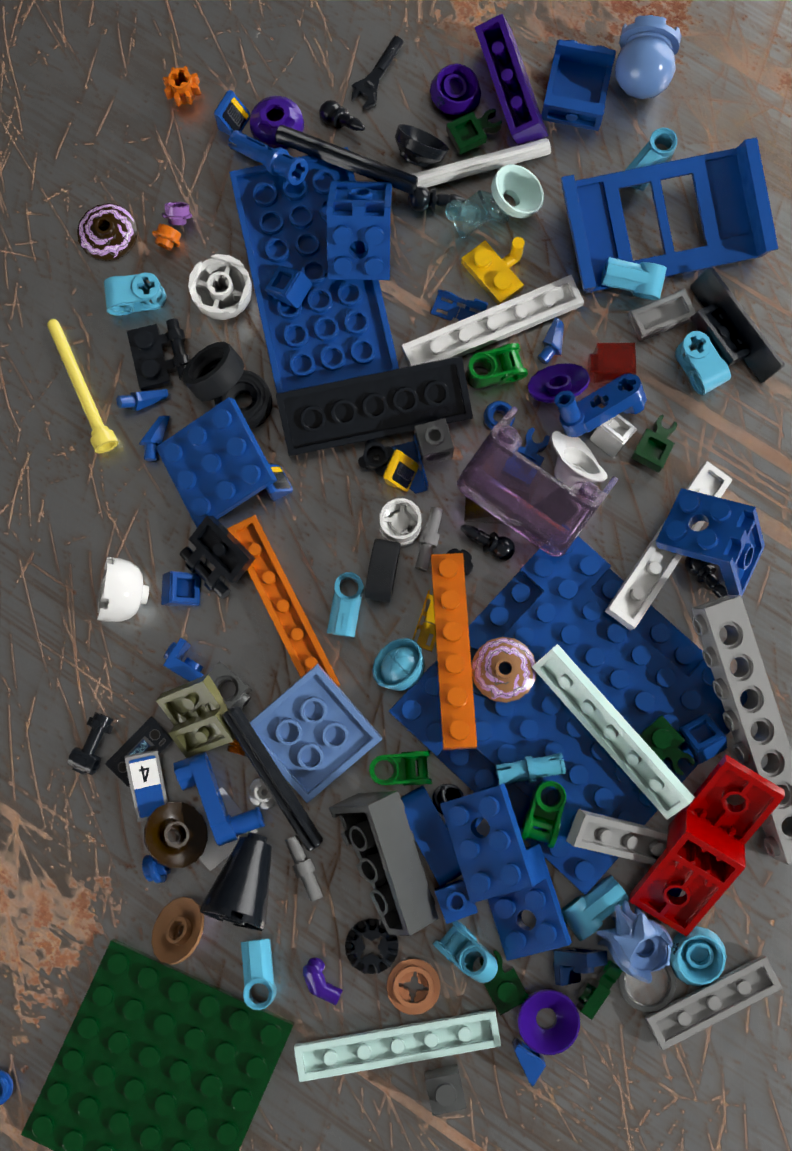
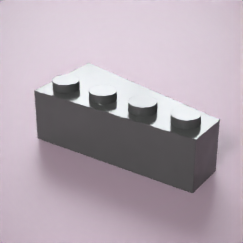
[329,791,439,936]

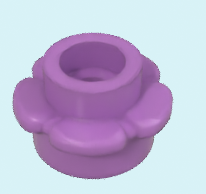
[162,202,192,225]

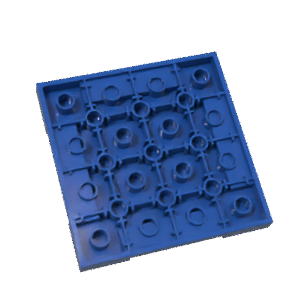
[389,523,748,895]

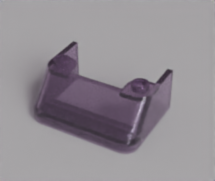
[457,406,619,557]

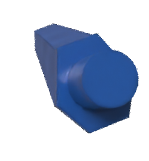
[537,317,564,365]
[116,389,169,411]
[139,416,170,461]

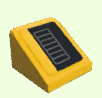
[383,450,419,492]

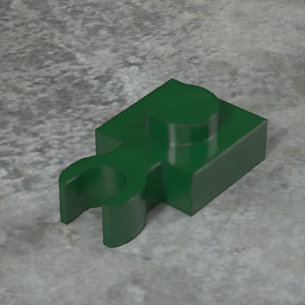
[446,109,502,155]
[631,415,677,473]
[639,715,695,775]
[479,949,528,1015]
[576,960,623,1020]

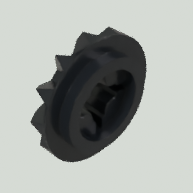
[345,919,398,974]

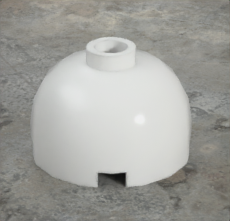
[188,254,252,320]
[97,556,149,622]

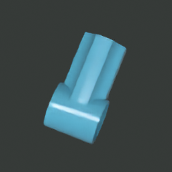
[625,127,678,191]
[601,257,667,300]
[327,572,364,638]
[561,875,629,941]
[241,938,277,1010]

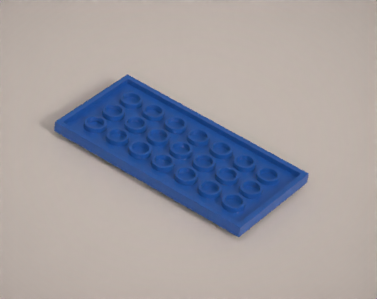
[229,147,399,393]

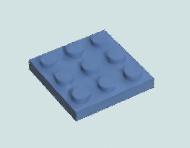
[249,663,382,803]

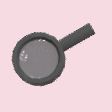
[617,914,676,1012]

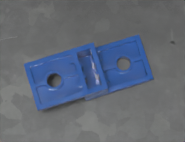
[440,784,572,961]

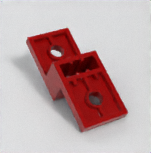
[629,754,785,937]

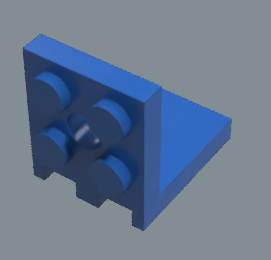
[326,181,392,280]
[656,488,765,596]

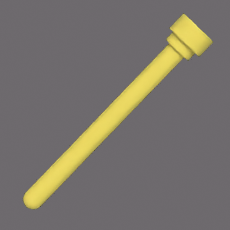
[47,319,119,453]

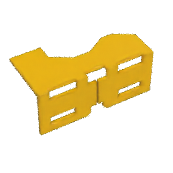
[412,590,436,652]

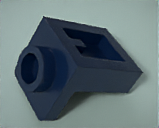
[553,947,608,986]

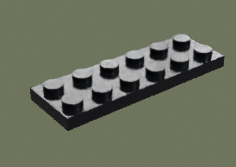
[276,356,473,456]

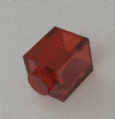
[588,343,636,383]

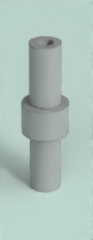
[415,507,443,571]
[285,835,323,902]

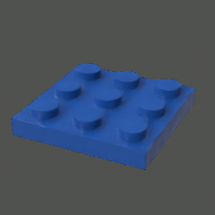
[156,397,277,528]

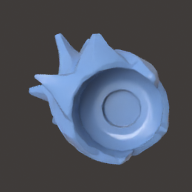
[597,900,673,984]

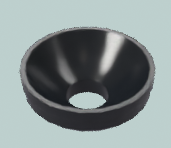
[395,124,449,168]

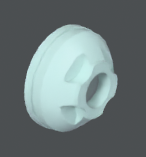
[491,164,544,219]

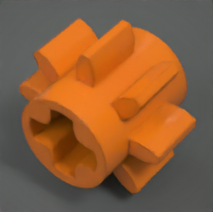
[163,66,201,107]

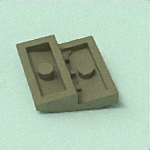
[156,674,236,758]

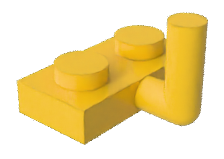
[461,237,525,305]

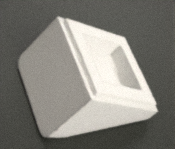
[590,414,637,457]

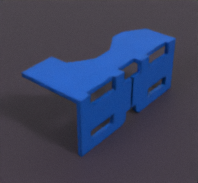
[430,290,488,321]
[391,435,429,494]

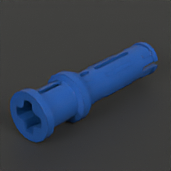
[228,130,308,186]

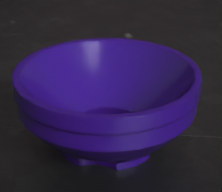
[250,96,304,149]
[518,989,580,1055]

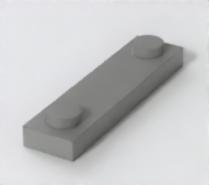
[566,809,668,865]
[644,955,783,1050]

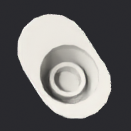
[551,430,607,497]

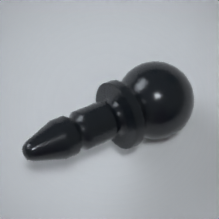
[319,100,365,131]
[408,186,467,211]
[460,525,515,561]
[685,557,728,598]

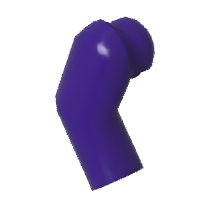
[303,957,343,1006]

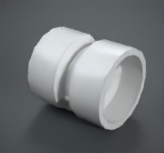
[380,498,421,548]

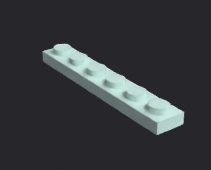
[532,644,695,820]
[294,1009,501,1082]

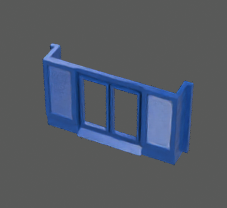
[561,137,779,294]

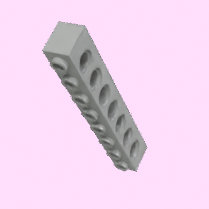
[691,595,792,865]

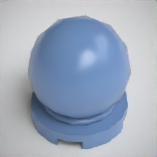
[615,15,682,99]

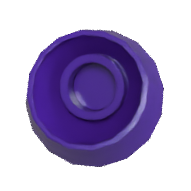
[430,64,481,116]

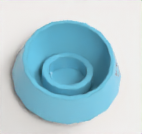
[372,638,425,691]
[669,926,727,987]

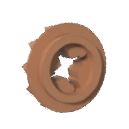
[387,958,441,1015]

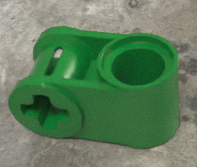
[466,343,528,389]
[368,751,432,786]
[520,780,566,849]

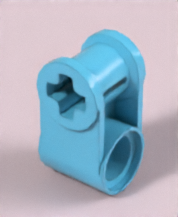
[104,272,167,316]
[675,331,731,395]
[433,920,498,983]

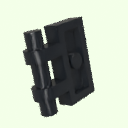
[127,318,191,391]
[179,515,256,599]

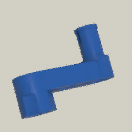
[554,373,647,437]
[173,752,265,846]

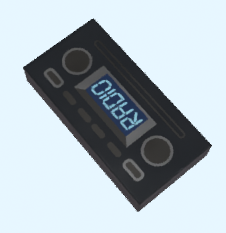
[105,716,174,787]

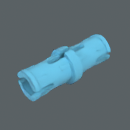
[495,753,566,785]

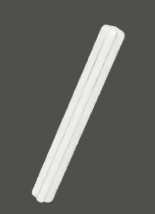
[412,138,551,188]

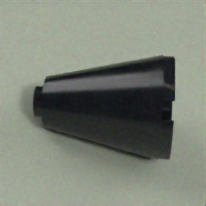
[200,833,272,931]

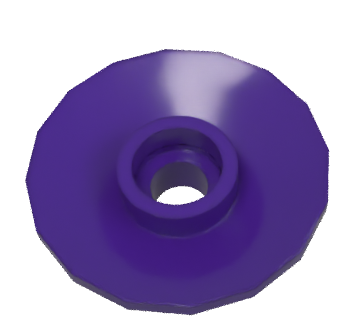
[527,363,590,403]

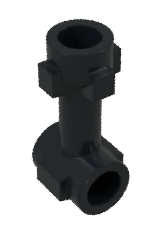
[67,712,114,775]

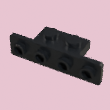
[690,267,785,383]

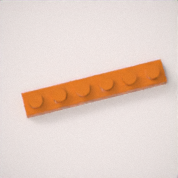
[227,515,341,687]
[430,553,477,750]

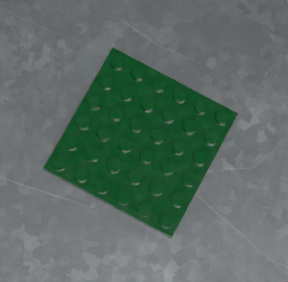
[21,939,294,1151]

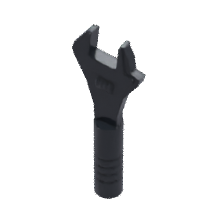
[351,36,404,110]

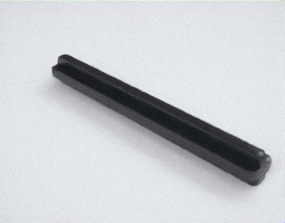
[275,125,418,194]
[222,706,323,851]

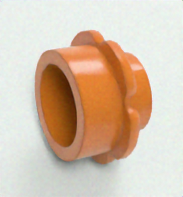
[152,224,182,251]

